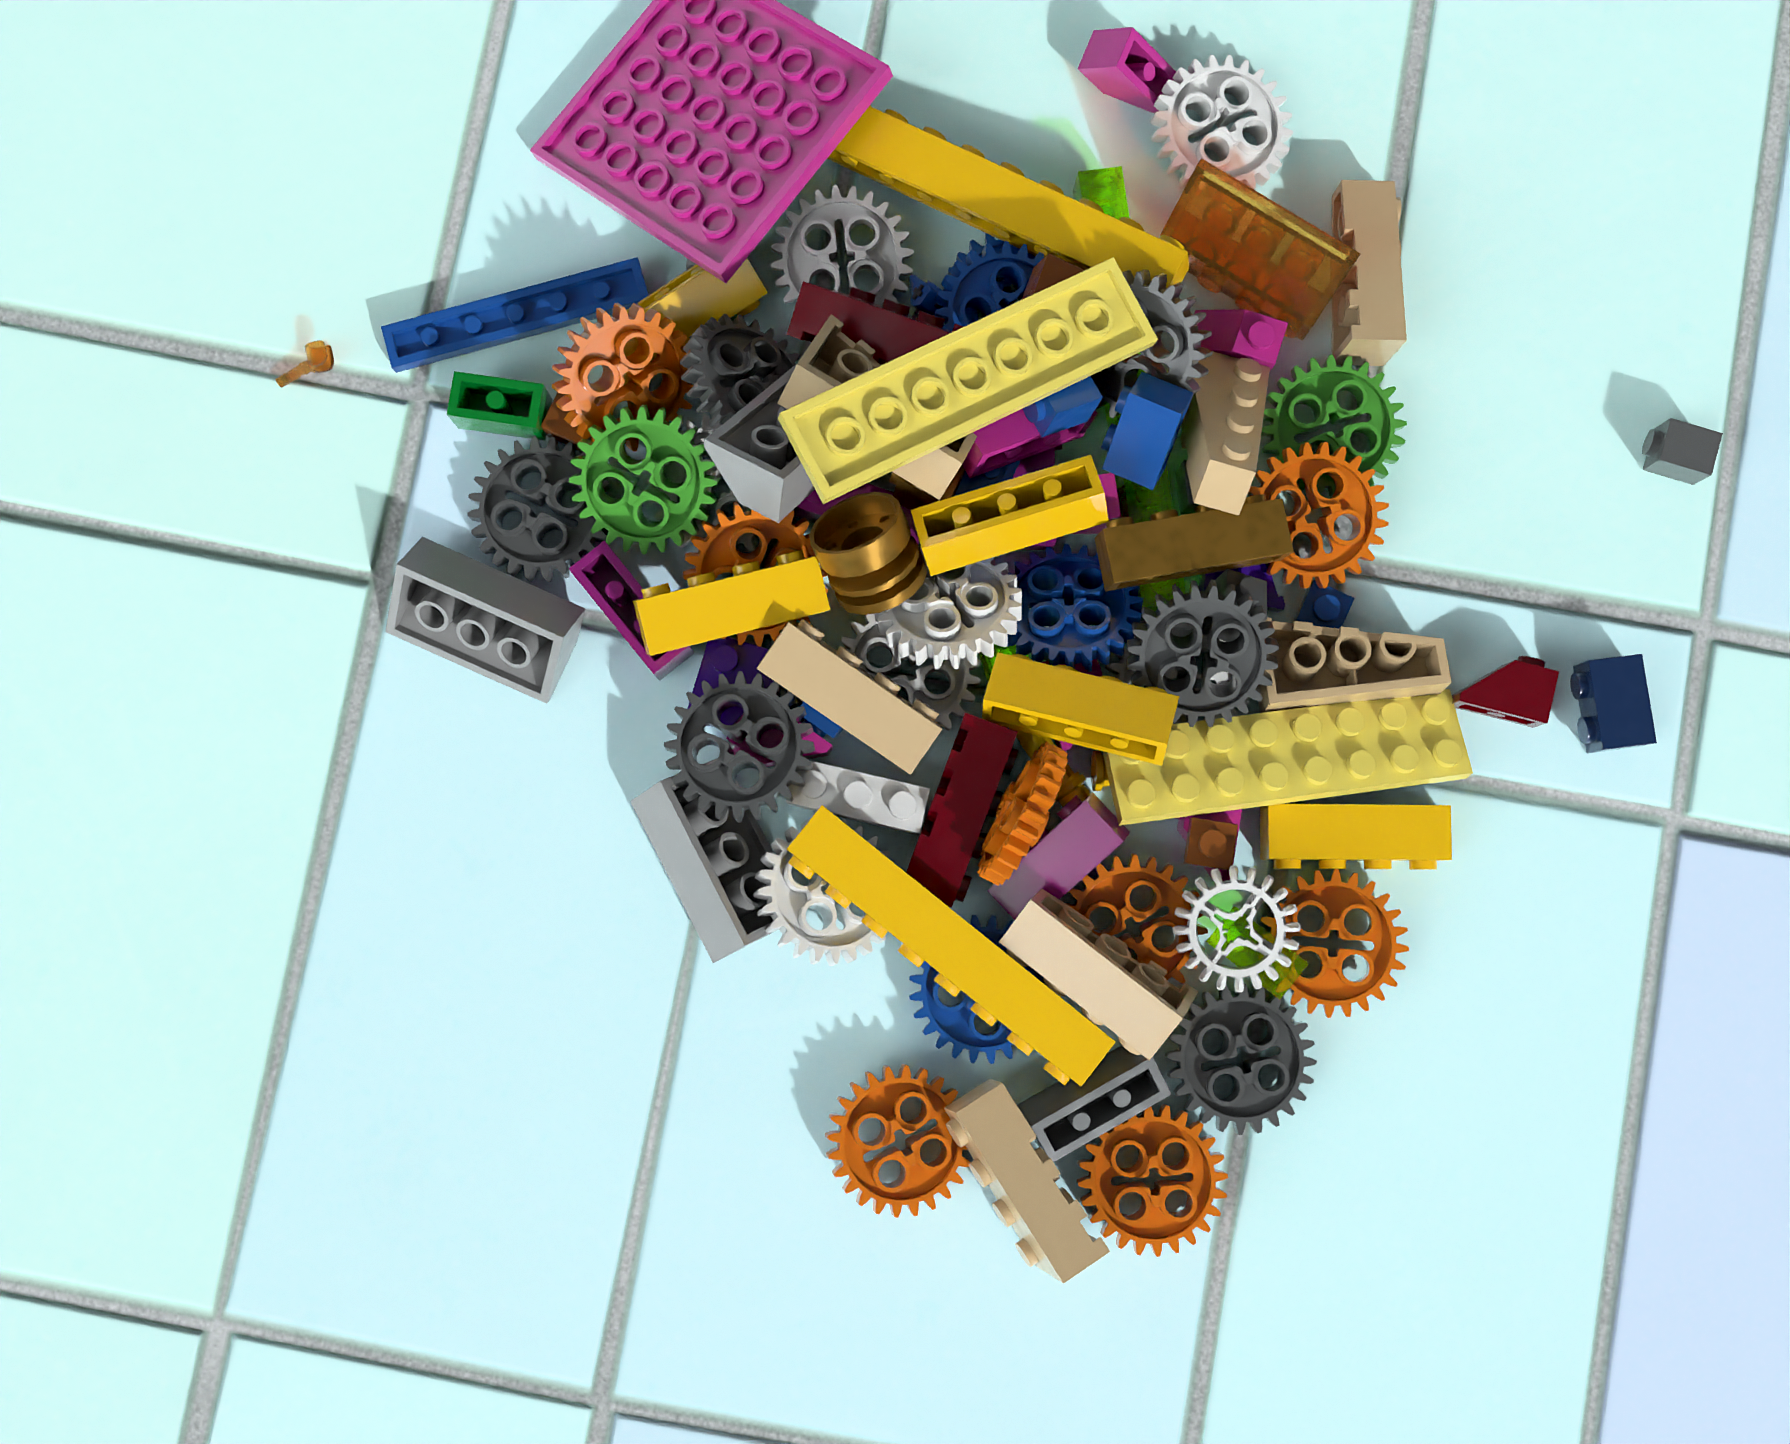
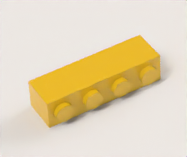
[601,258,768,385]
[911,455,1109,576]
[633,550,830,656]
[982,652,1179,766]
[1260,804,1452,870]

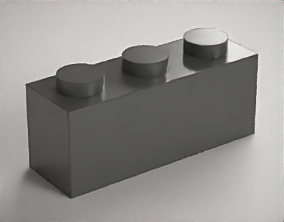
[1017,1045,1172,1162]

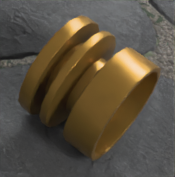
[809,492,928,615]

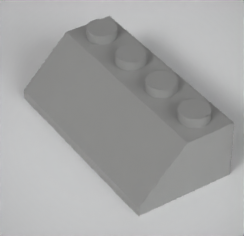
[704,364,815,523]
[385,536,585,704]
[630,759,776,963]

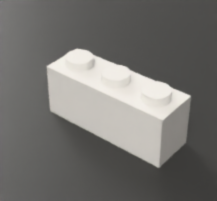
[786,761,930,835]

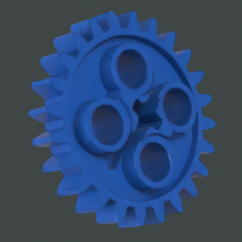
[933,241,1044,331]
[1006,544,1143,672]
[909,915,1047,1064]

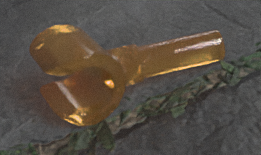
[275,340,334,388]

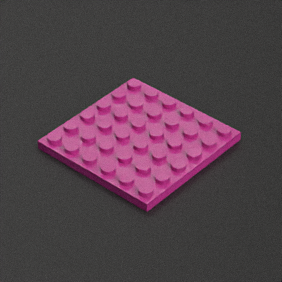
[530,0,893,283]

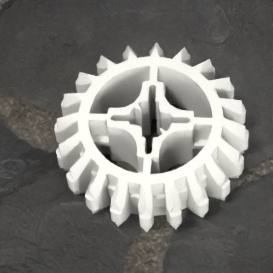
[1173,865,1301,992]

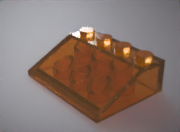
[1159,158,1361,341]

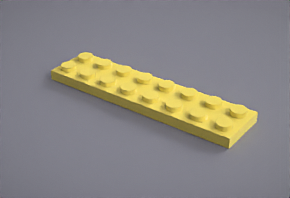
[778,257,1158,504]
[1103,689,1473,826]

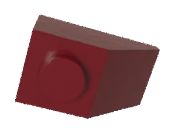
[1452,656,1559,728]

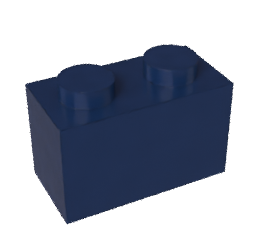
[1570,654,1657,754]

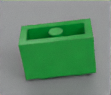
[447,371,553,441]

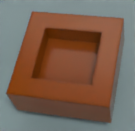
[1183,817,1238,871]

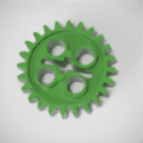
[1261,354,1407,498]
[569,405,719,555]

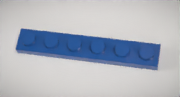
[381,257,649,373]

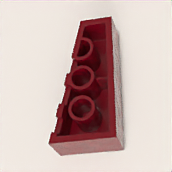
[786,281,965,365]
[906,712,1019,908]

